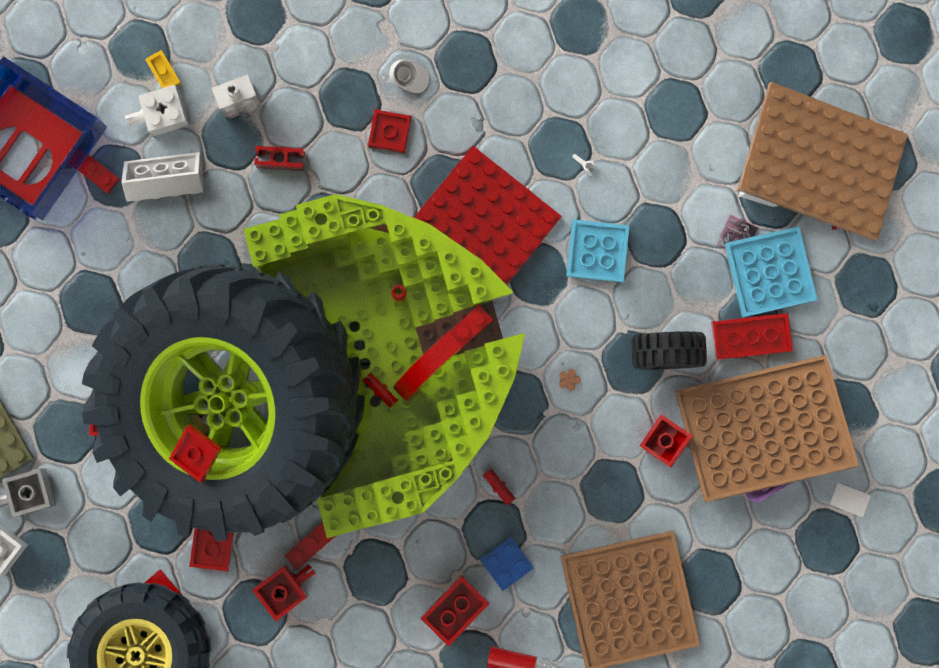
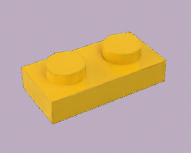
[145,50,181,88]

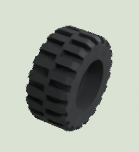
[631,331,707,370]

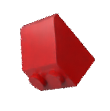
[639,414,693,468]

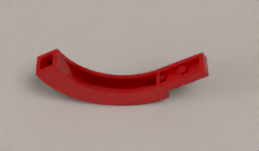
[393,305,493,403]

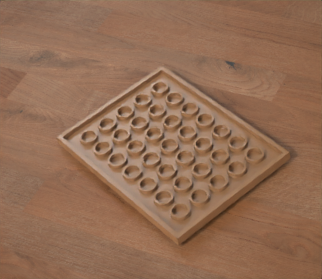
[737,82,908,241]
[675,355,859,503]

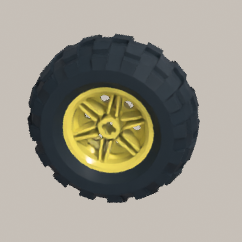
[66,582,211,668]

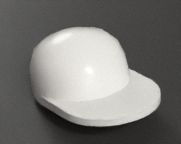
[389,59,430,93]

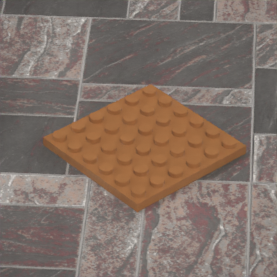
[560,530,700,668]

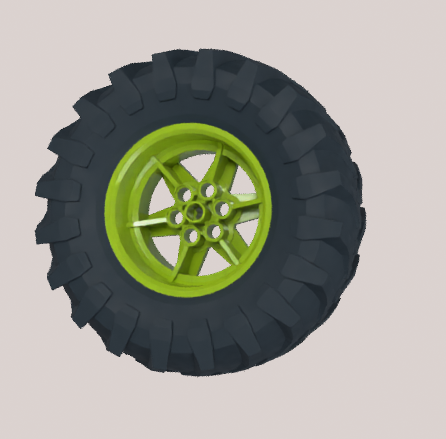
[82,263,365,541]

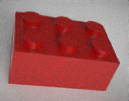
[420,575,490,647]

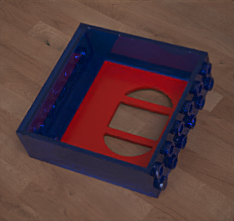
[0,56,107,221]

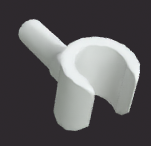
[572,154,597,176]

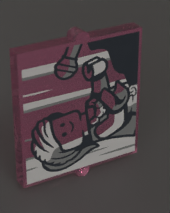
[717,215,759,248]

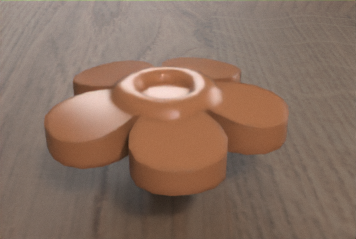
[559,369,581,391]

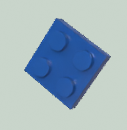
[480,537,534,591]

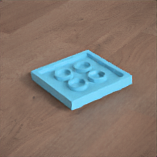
[566,219,629,283]

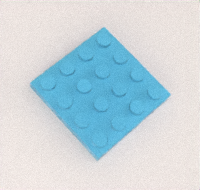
[724,226,818,318]

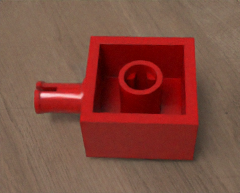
[252,564,316,622]

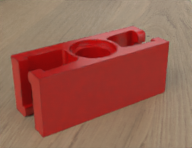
[254,146,305,171]

